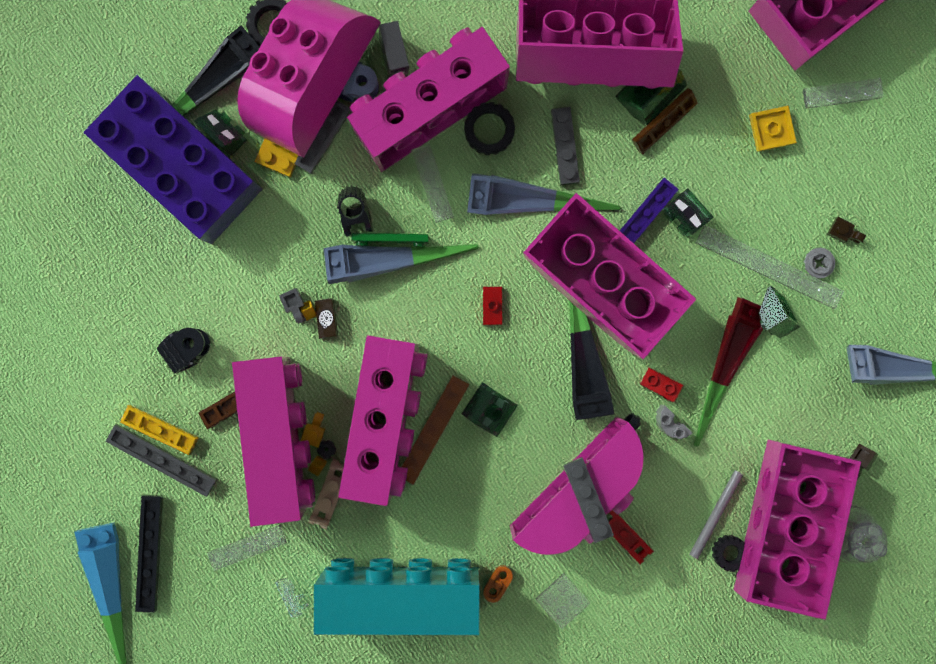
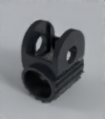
[337,185,373,237]
[157,328,211,374]

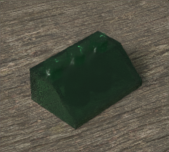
[615,69,687,125]

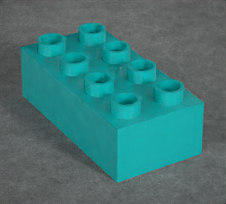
[314,558,479,635]

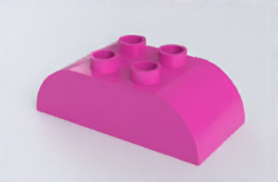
[238,0,381,158]
[523,193,696,359]
[509,417,644,555]

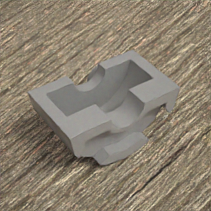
[656,404,692,439]

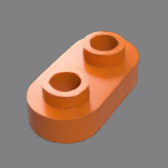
[483,565,513,603]

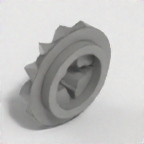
[803,248,835,278]

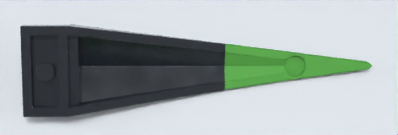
[172,25,260,116]
[569,301,614,421]

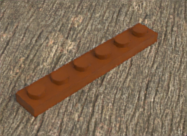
[402,375,470,485]

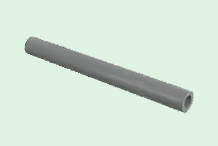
[689,470,743,559]

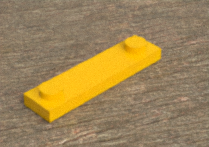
[120,405,199,455]

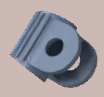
[339,62,379,102]

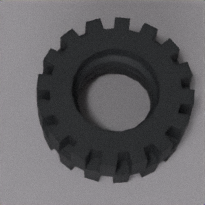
[712,535,745,572]

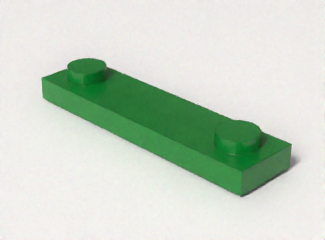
[351,233,429,247]

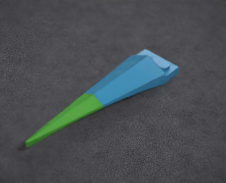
[74,522,127,664]

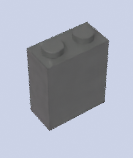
[379,21,409,78]

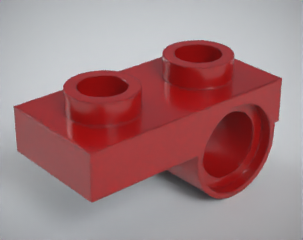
[640,368,684,403]

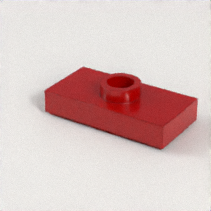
[483,287,502,325]

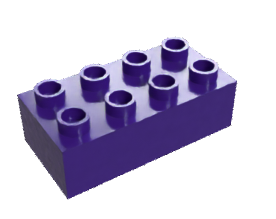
[83,75,263,245]

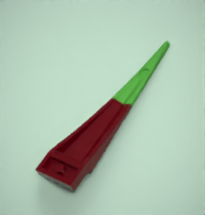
[694,297,770,447]

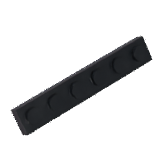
[135,494,163,613]

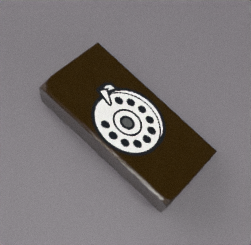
[315,298,338,339]

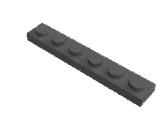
[105,424,217,497]

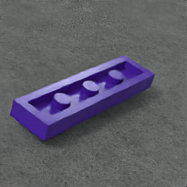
[619,177,679,243]

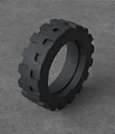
[246,0,287,47]
[464,102,515,155]

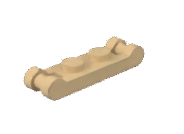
[308,459,344,530]

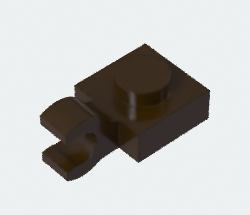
[827,217,866,244]
[850,444,878,480]

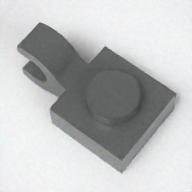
[279,288,306,324]

